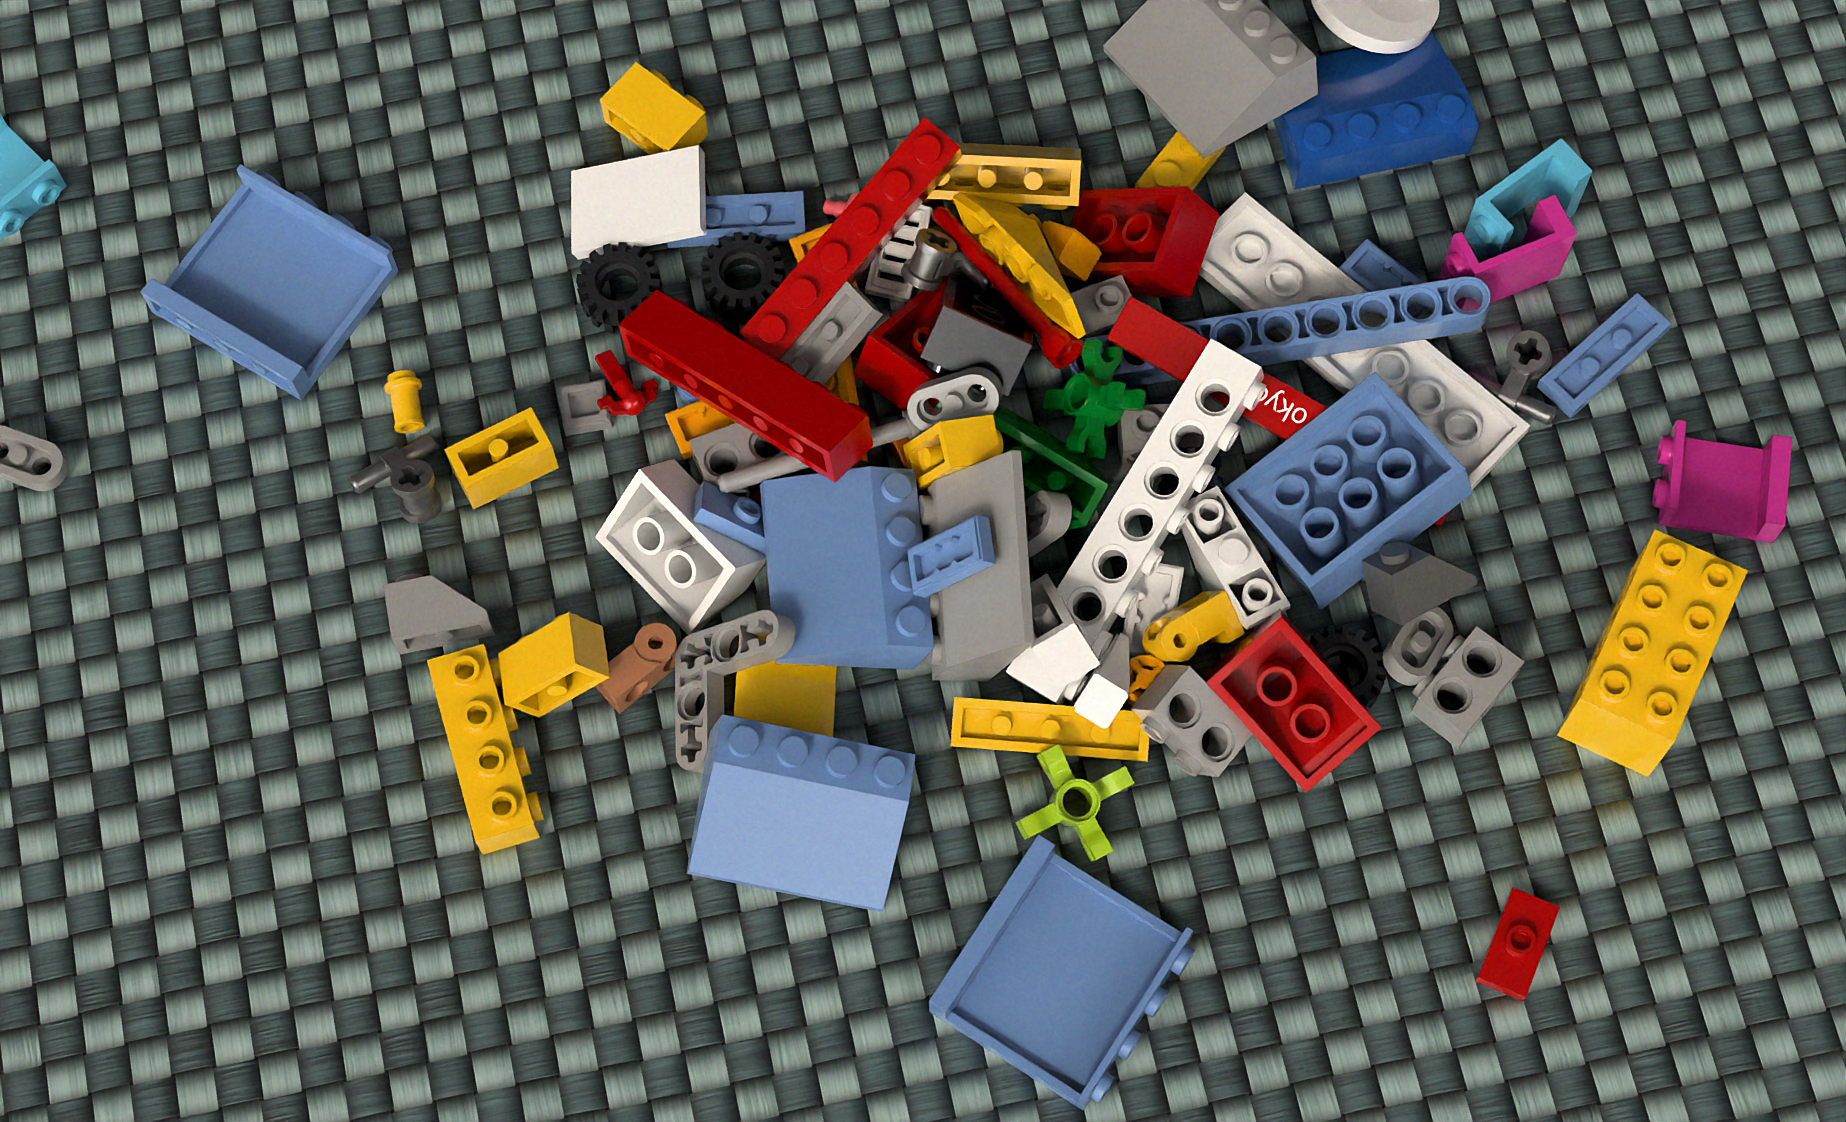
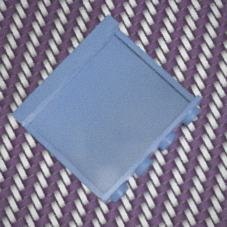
[141,164,399,401]
[929,834,1195,1111]

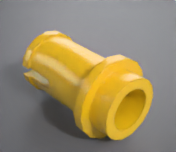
[384,370,425,433]

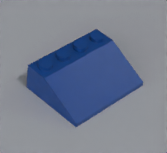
[1273,33,1479,190]

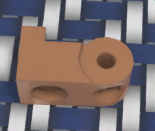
[595,623,678,714]

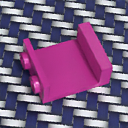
[1438,195,1577,312]
[1652,420,1792,543]

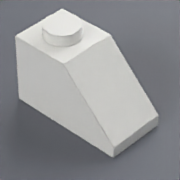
[1030,574,1101,690]

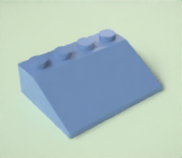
[1224,372,1473,611]
[760,466,934,670]
[686,714,916,912]

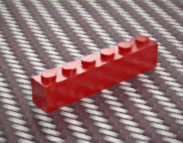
[739,117,962,361]
[618,290,873,483]

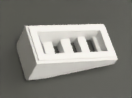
[865,205,933,303]
[1074,633,1130,728]

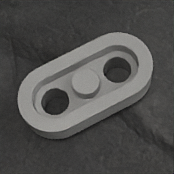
[907,367,1003,431]
[0,425,68,491]
[1382,607,1454,686]

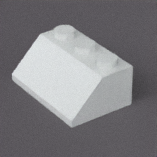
[595,459,766,635]

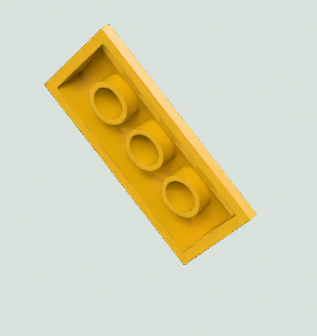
[734,636,837,737]

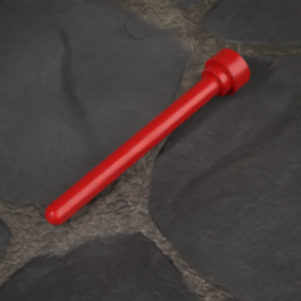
[932,206,1084,369]

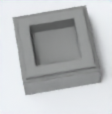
[557,379,612,436]

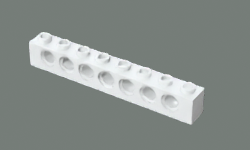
[1006,338,1266,705]

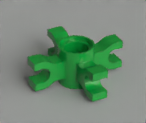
[1043,339,1146,461]

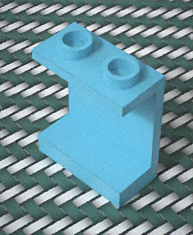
[0,113,67,241]
[1464,138,1592,263]

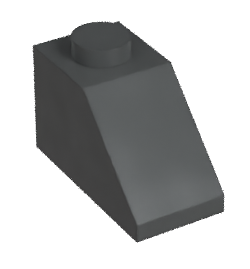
[1362,540,1477,626]

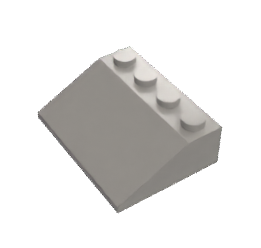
[1103,0,1318,159]
[918,450,1034,682]

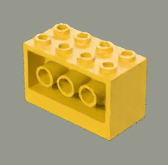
[1557,529,1748,777]

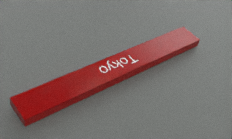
[1106,296,1449,528]

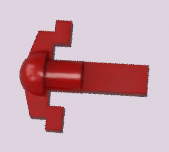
[595,350,658,416]

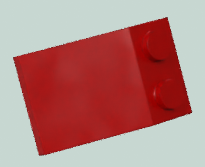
[1061,186,1219,297]
[853,275,948,411]
[1206,608,1382,793]

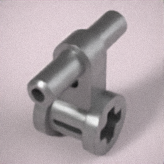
[901,226,993,291]
[1468,330,1556,425]
[349,434,443,523]

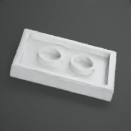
[571,145,706,260]

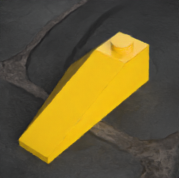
[952,192,1086,339]

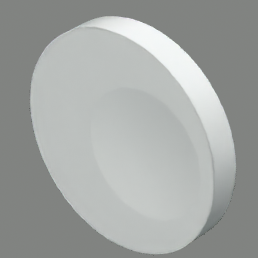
[1311,0,1440,54]

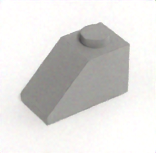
[383,574,495,654]

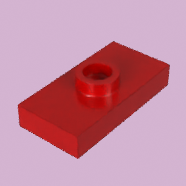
[1475,888,1560,1002]

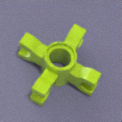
[1015,744,1135,862]

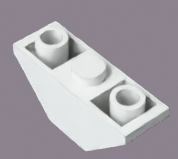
[1181,486,1291,630]

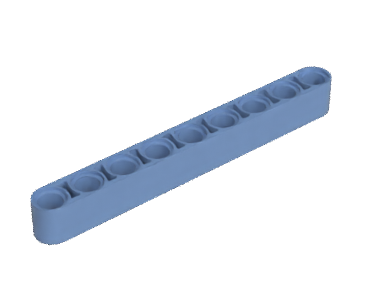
[1069,276,1491,388]

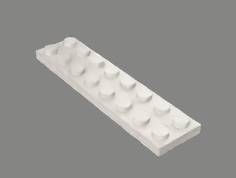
[1199,192,1530,490]

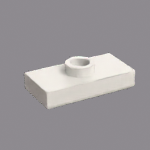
[1122,563,1184,664]

